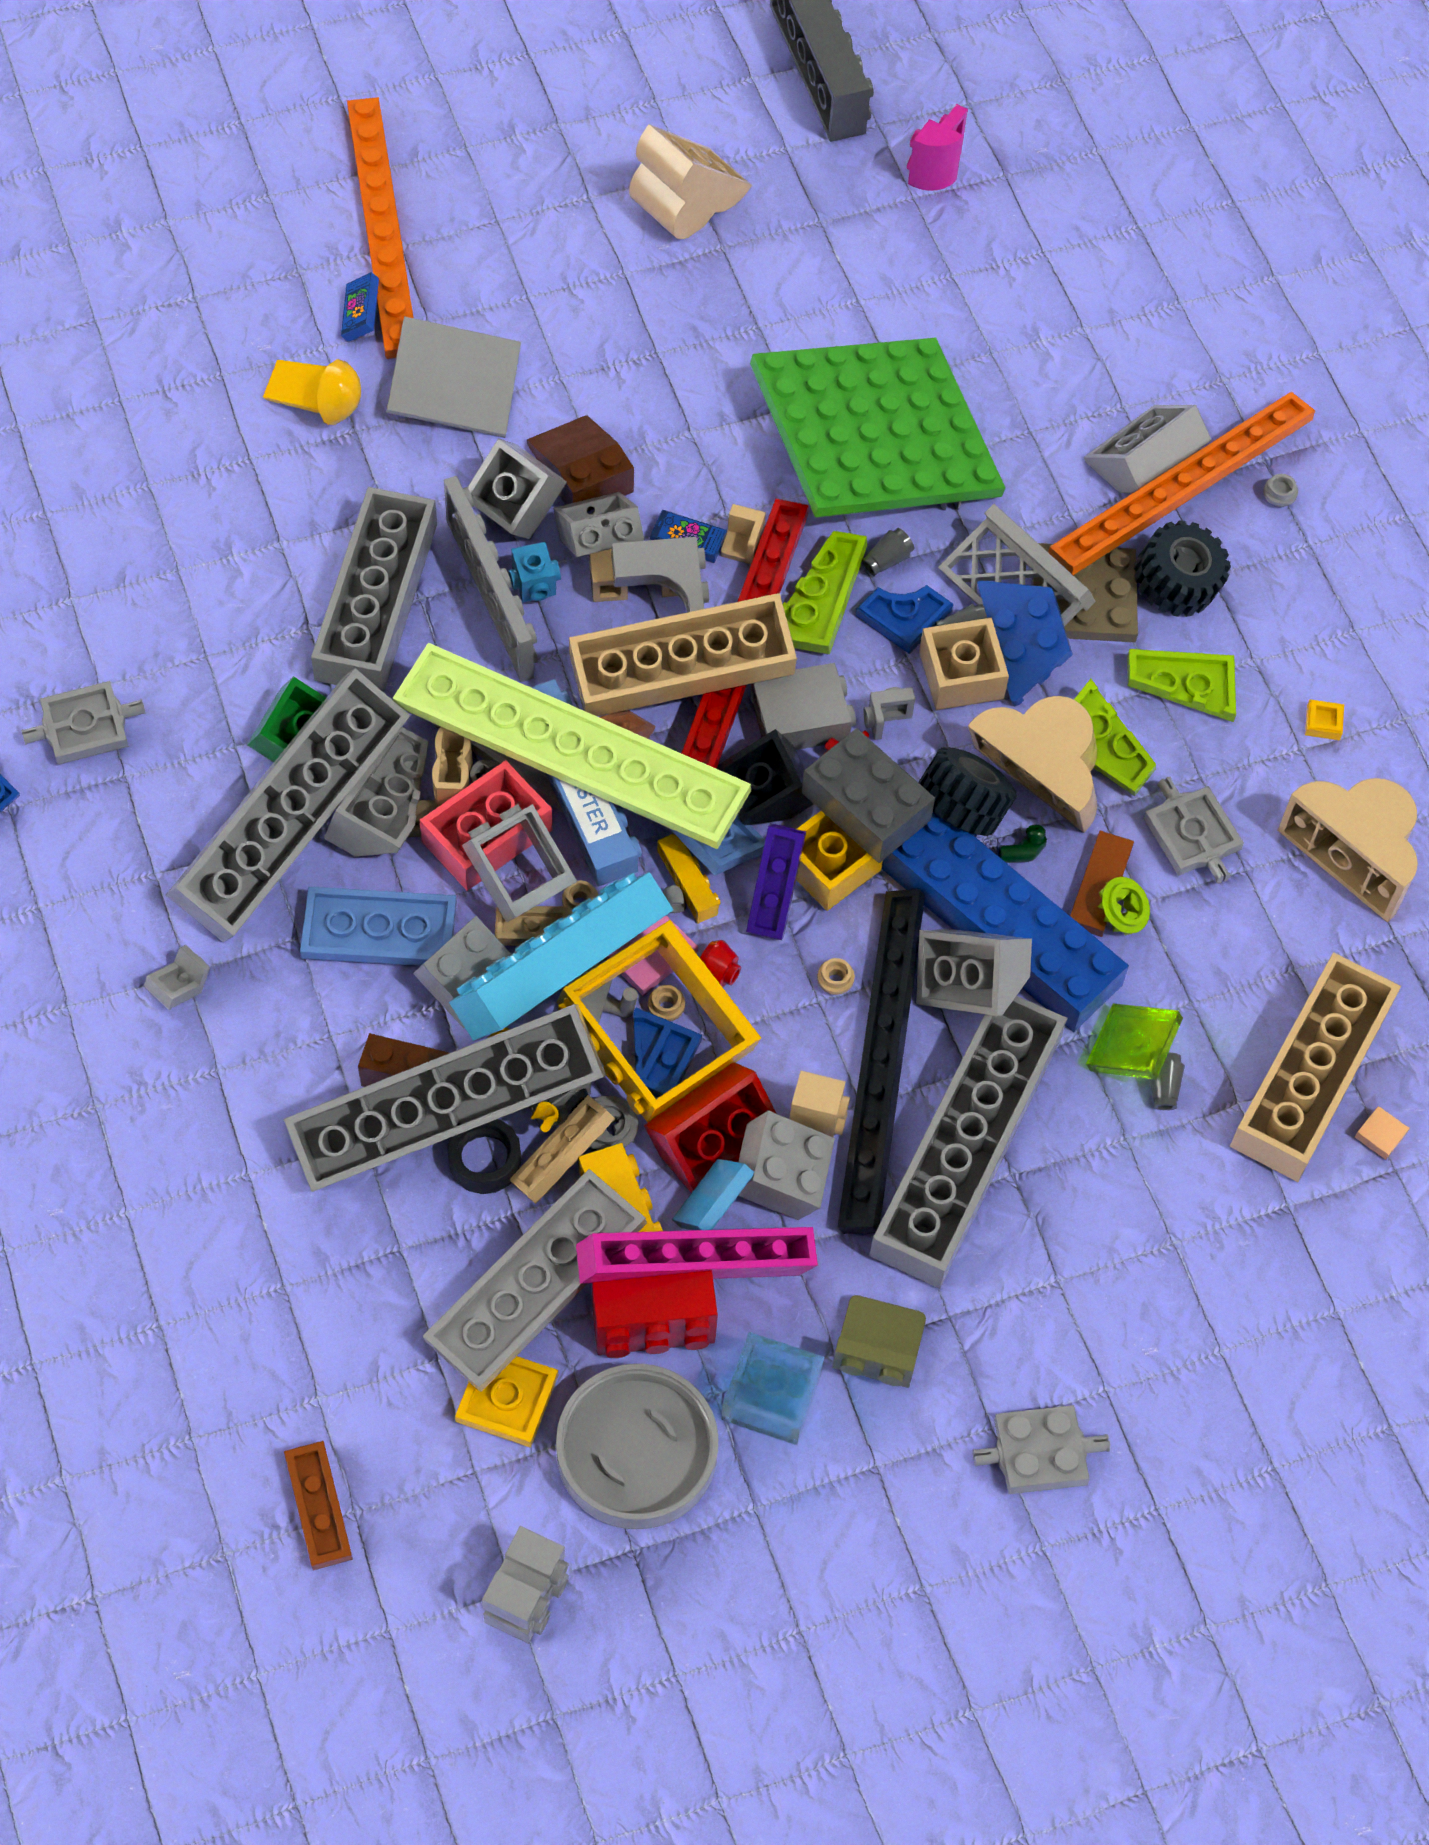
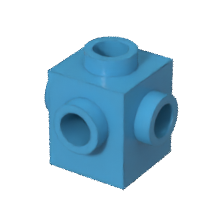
[508,542,561,603]

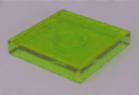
[1086,1003,1183,1080]

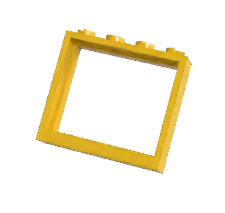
[556,920,761,1122]

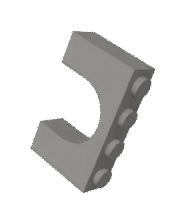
[611,537,709,612]

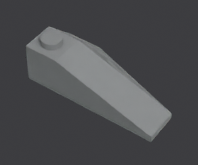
[324,727,429,857]

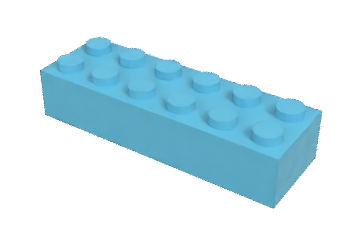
[449,872,673,1041]

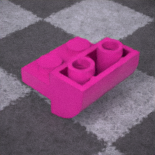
[907,104,968,191]

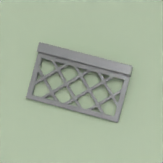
[938,504,1096,626]

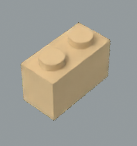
[790,1071,850,1138]

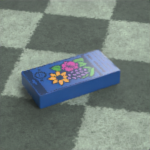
[341,272,379,342]
[650,509,727,563]

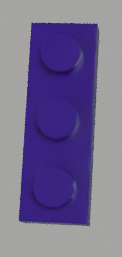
[746,823,806,940]

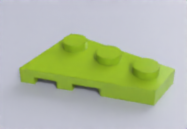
[1127,649,1236,722]
[1074,678,1156,796]

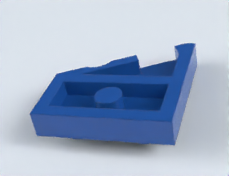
[633,1007,702,1098]

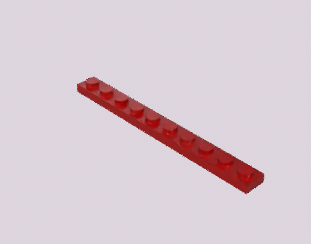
[681,498,809,769]

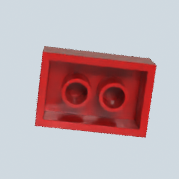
[592,1270,718,1358]

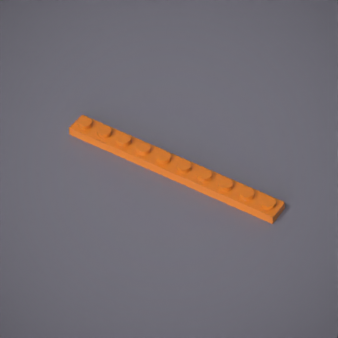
[347,97,414,359]
[1048,391,1315,575]

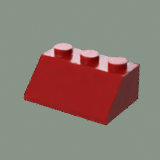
[644,1062,777,1193]

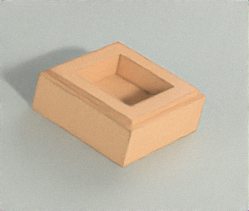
[1354,1106,1410,1160]

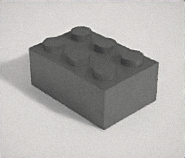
[802,728,935,863]

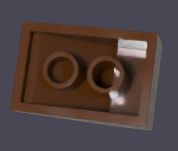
[527,415,634,511]

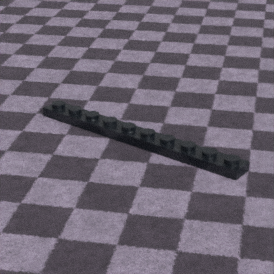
[837,889,925,1234]

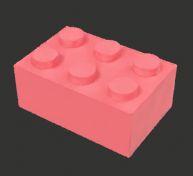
[419,760,553,891]

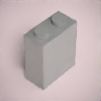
[750,663,856,750]

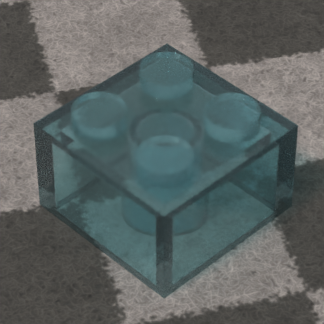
[721,1332,825,1445]

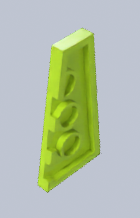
[783,531,868,654]

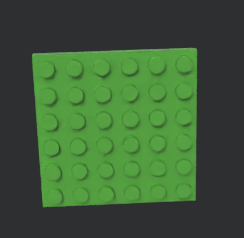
[750,337,1006,517]

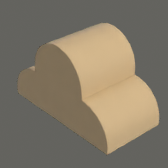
[629,124,752,239]
[968,696,1097,833]
[1277,778,1418,922]

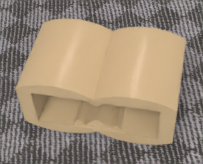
[432,727,473,807]

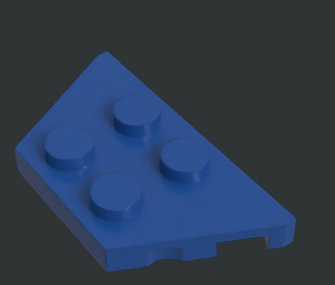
[977,581,1073,707]

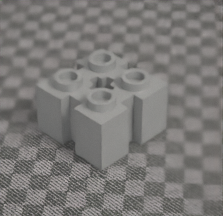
[482,1526,569,1644]

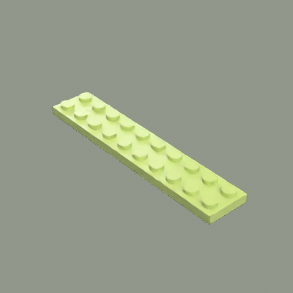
[393,643,751,849]

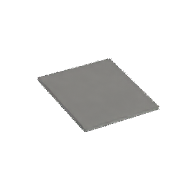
[386,316,521,438]

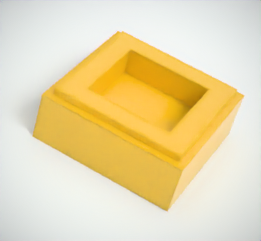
[1305,699,1344,740]

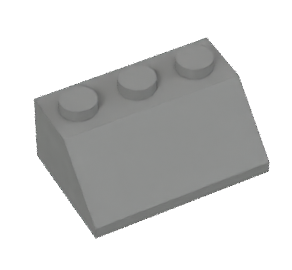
[1084,405,1211,493]
[916,929,1032,1016]

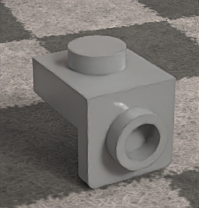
[863,687,915,740]
[144,945,210,1010]

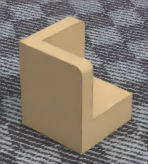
[721,504,766,564]

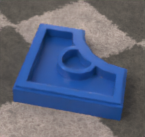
[855,585,954,654]

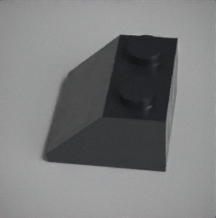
[717,729,814,825]

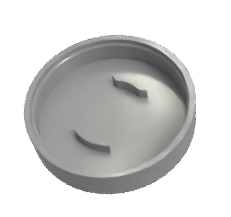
[556,1364,718,1529]

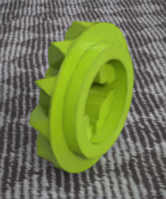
[1098,877,1150,936]

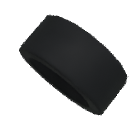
[447,1119,521,1194]

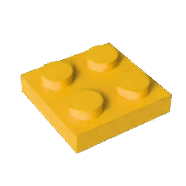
[455,1356,559,1448]

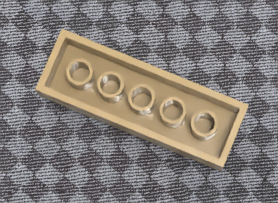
[569,593,797,716]
[1229,952,1401,1182]

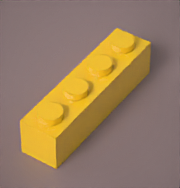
[657,834,720,924]

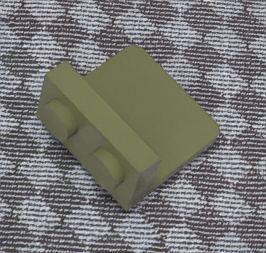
[832,1295,926,1388]

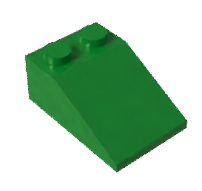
[247,676,326,762]

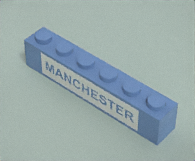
[531,679,642,887]

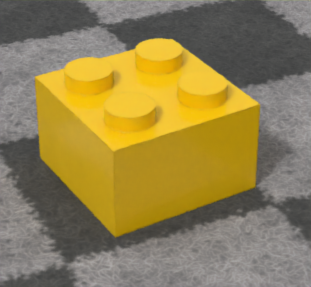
[796,811,883,911]

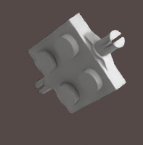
[21,681,146,765]
[1143,777,1244,884]
[973,1405,1110,1494]

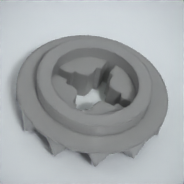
[589,1096,639,1151]

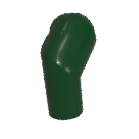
[999,825,1047,863]

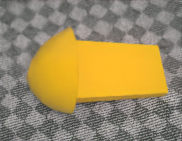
[263,359,361,425]

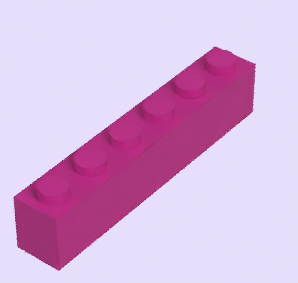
[576,1227,818,1284]

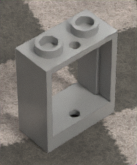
[553,492,644,557]
[462,804,577,922]

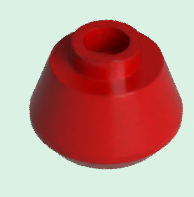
[700,940,741,987]

